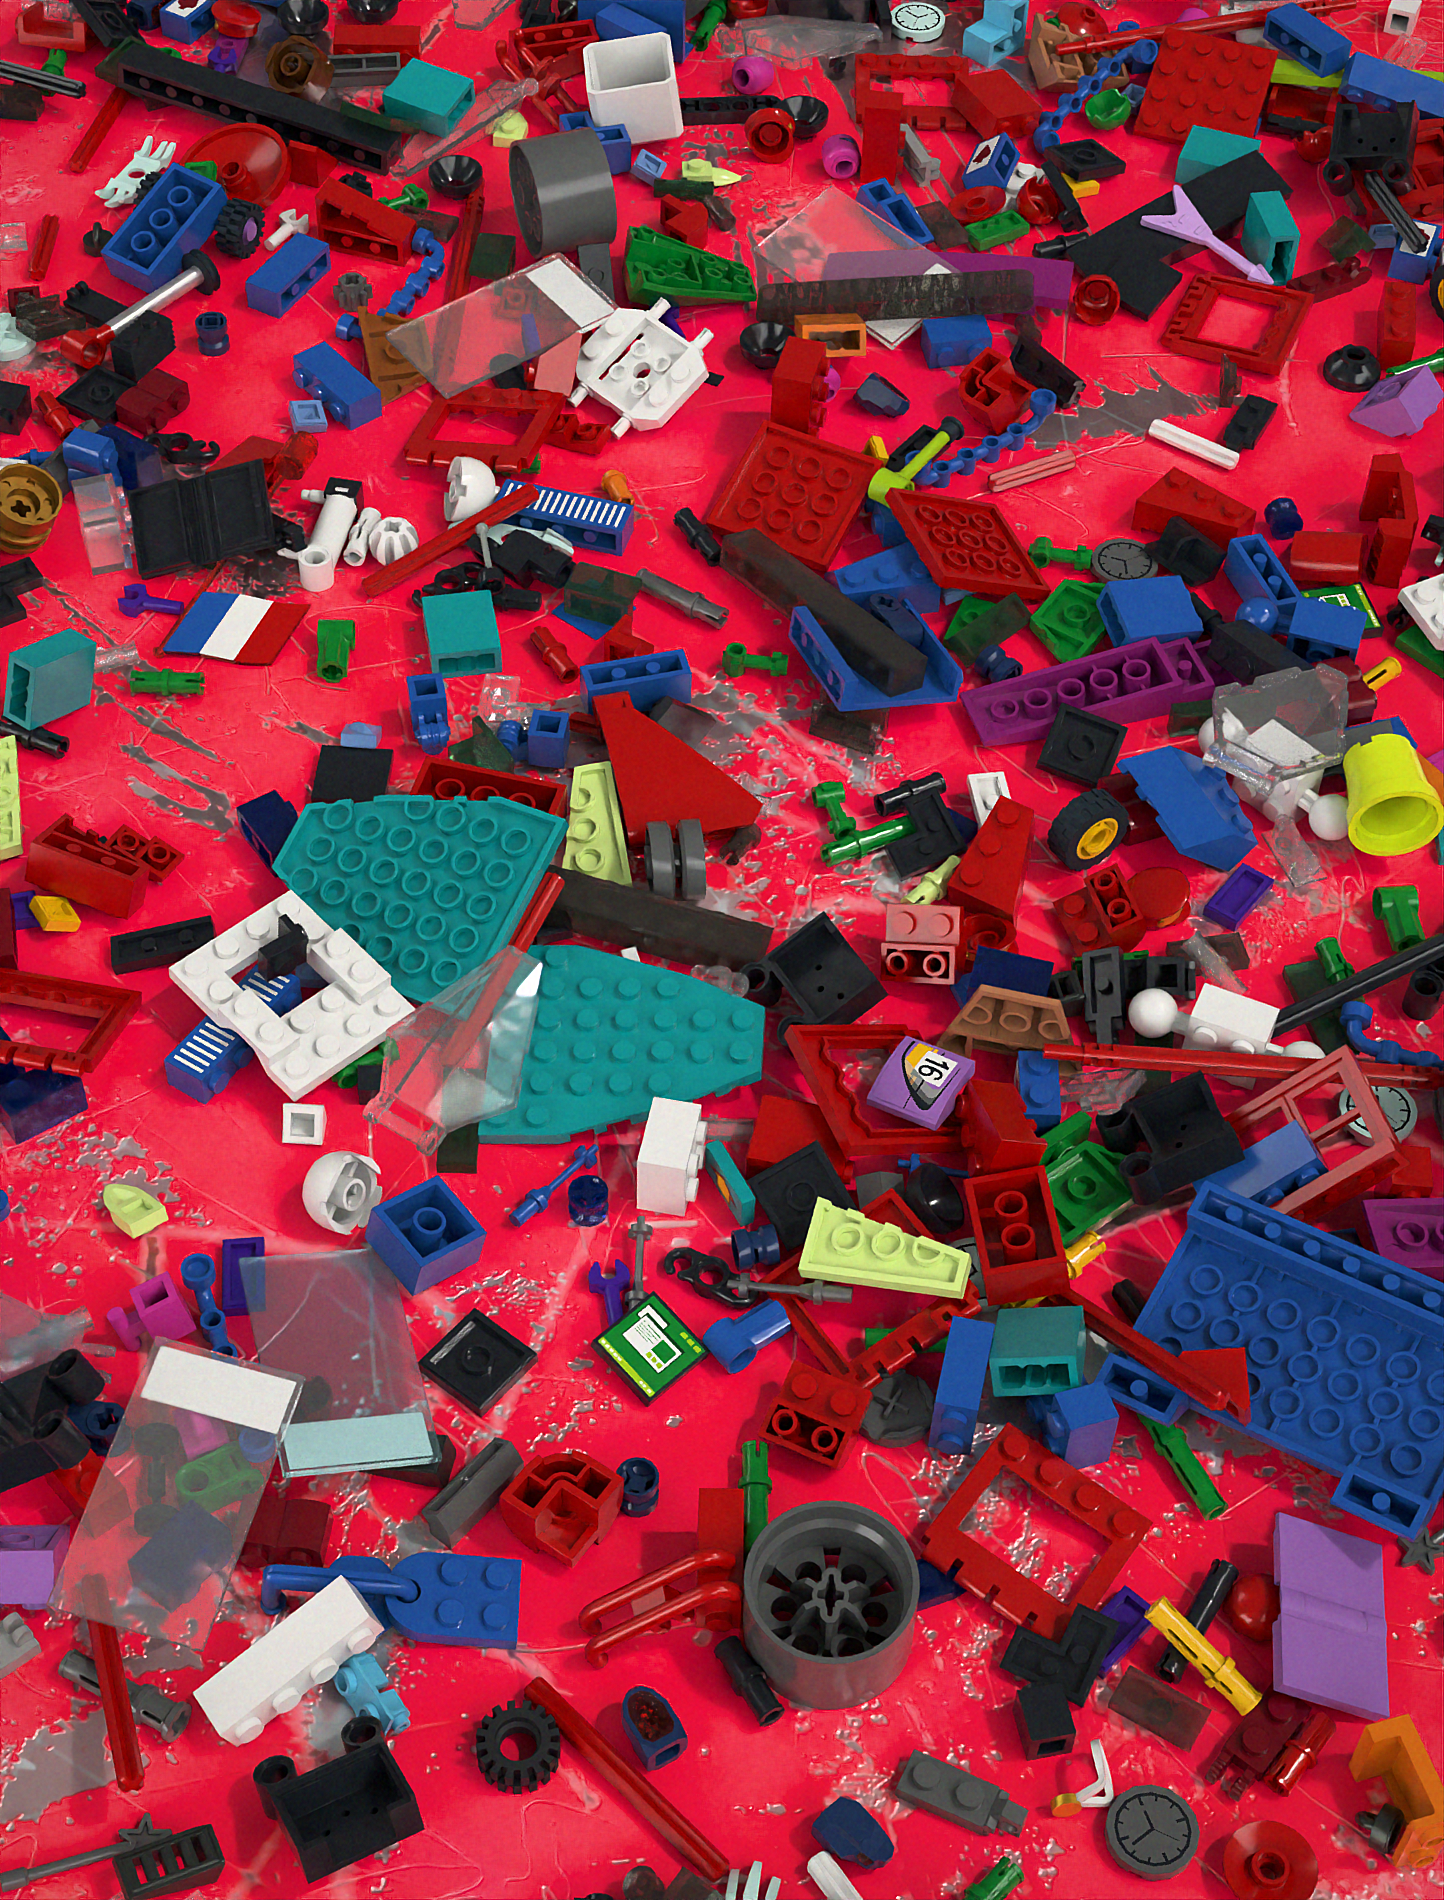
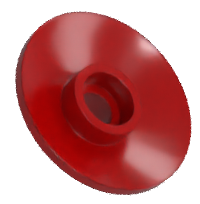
[1058,2,1109,37]
[947,185,1006,223]
[1222,1820,1319,1900]

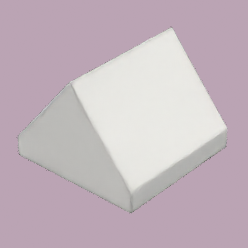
[282,1103,327,1145]

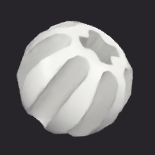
[368,516,419,566]

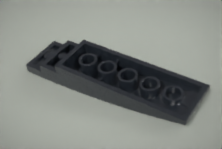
[1064,150,1293,278]

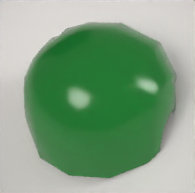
[1084,88,1131,131]

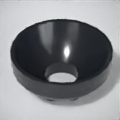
[277,0,329,38]
[347,0,399,25]
[776,95,829,140]
[428,155,483,200]
[740,322,796,370]
[1323,344,1381,393]
[903,1162,965,1235]

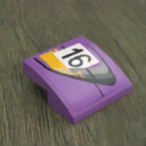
[867,1035,975,1131]

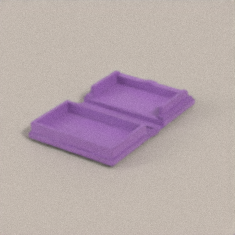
[1272,1512,1390,1721]

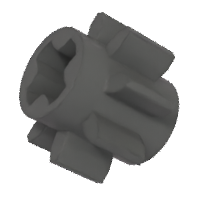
[333,272,373,312]

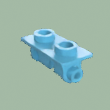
[332,1651,411,1737]

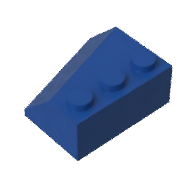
[824,540,941,624]
[1116,746,1259,872]

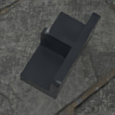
[1143,516,1228,587]

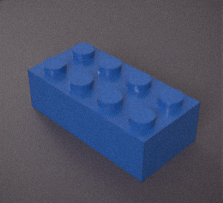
[100,162,228,294]

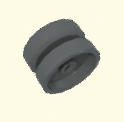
[644,818,706,903]

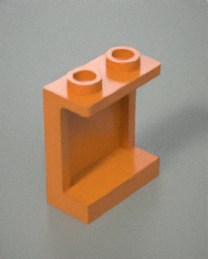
[1348,1713,1444,1868]

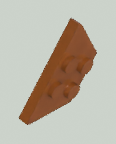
[357,306,435,407]

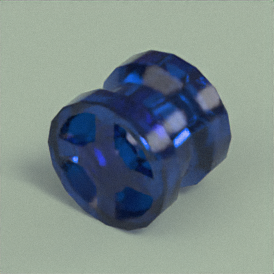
[1264,498,1304,540]
[568,1175,609,1227]

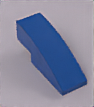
[855,177,935,252]

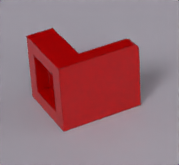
[604,614,654,662]

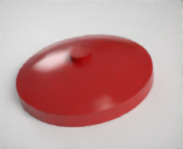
[179,123,292,211]

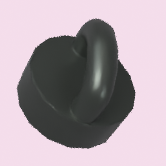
[557,0,578,23]
[83,222,113,257]
[1355,1803,1404,1854]

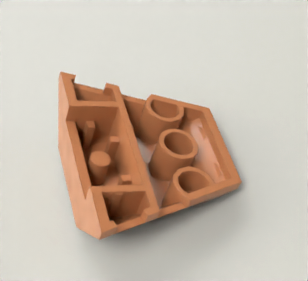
[1028,12,1130,94]
[934,984,1086,1084]

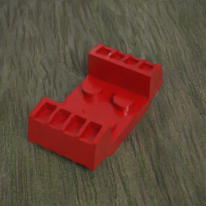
[1359,453,1419,589]

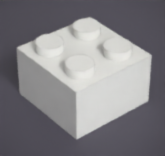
[637,1097,708,1217]

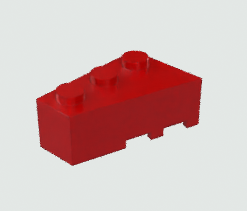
[508,19,599,97]

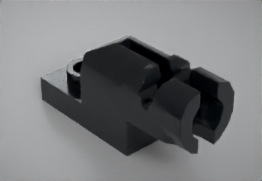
[466,529,577,590]

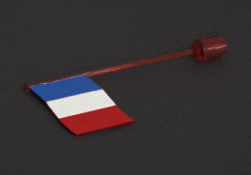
[152,431,319,667]

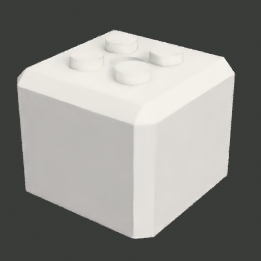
[583,32,684,146]

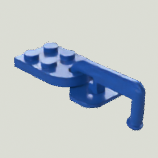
[260,1552,522,1650]

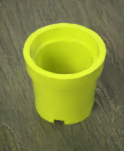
[1343,734,1444,856]

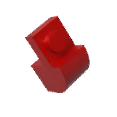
[660,194,708,250]

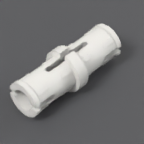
[343,507,382,566]

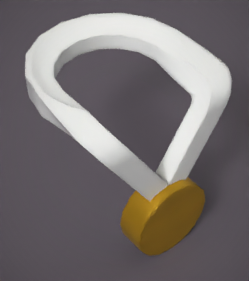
[1050,1738,1115,1817]

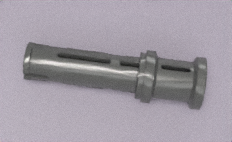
[58,1649,192,1743]

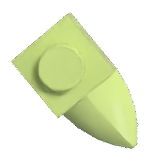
[493,112,528,148]
[682,159,741,187]
[103,1184,169,1239]

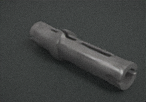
[633,568,729,629]

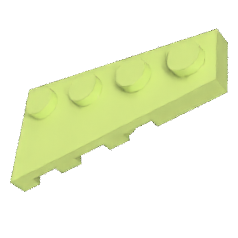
[0,735,23,861]
[560,761,633,903]
[798,1197,972,1299]

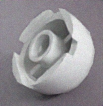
[444,456,500,522]
[302,1150,382,1235]

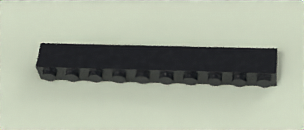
[117,43,402,176]

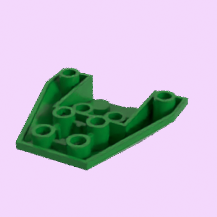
[622,226,757,307]

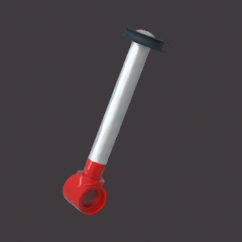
[60,249,221,369]

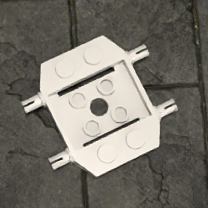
[566,297,715,439]

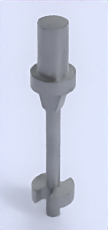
[625,1216,653,1311]
[727,1273,853,1305]

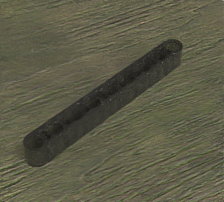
[756,269,1034,326]

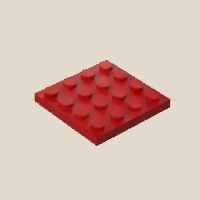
[1133,27,1279,146]
[706,419,884,573]
[884,487,1051,601]

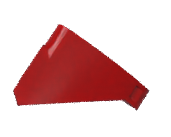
[592,691,763,850]

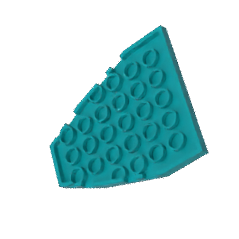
[271,795,569,1023]
[478,945,766,1144]

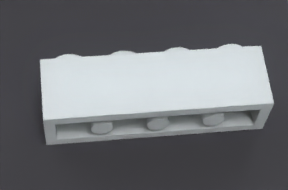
[193,1575,385,1747]

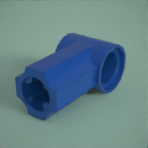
[702,1298,791,1374]

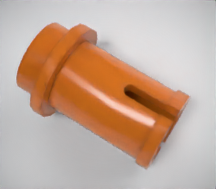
[601,469,635,505]

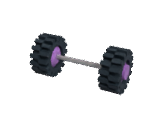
[133,171,265,259]

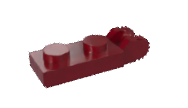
[1286,256,1373,304]
[1205,1681,1312,1802]

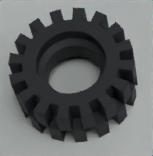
[476,1700,560,1794]

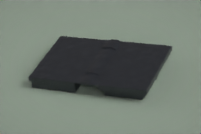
[127,458,277,580]

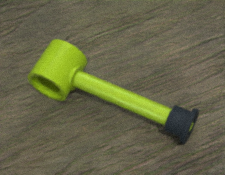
[868,416,965,509]

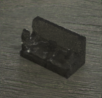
[808,687,890,757]

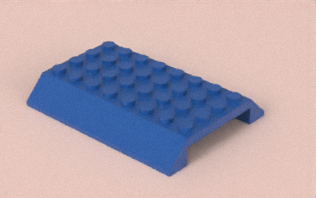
[1093,1180,1444,1543]

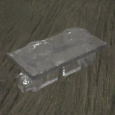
[1261,814,1328,887]

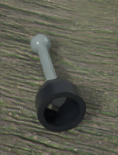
[475,523,506,596]

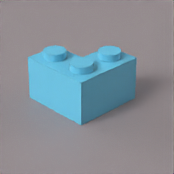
[962,0,1029,68]

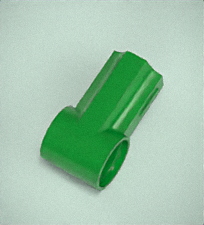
[317,619,356,683]
[1372,885,1425,952]

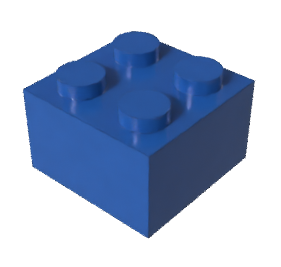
[364,1175,487,1296]

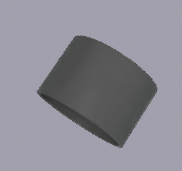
[508,127,617,259]
[743,1501,920,1710]

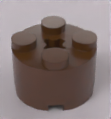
[265,35,335,104]

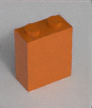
[794,313,866,357]

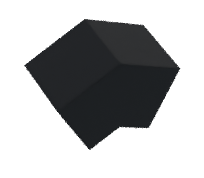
[358,1065,386,1105]

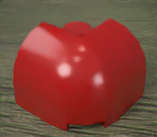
[958,346,1038,434]
[499,1449,624,1569]

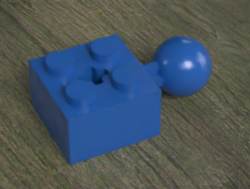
[1235,596,1368,664]

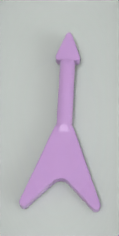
[1140,185,1274,285]

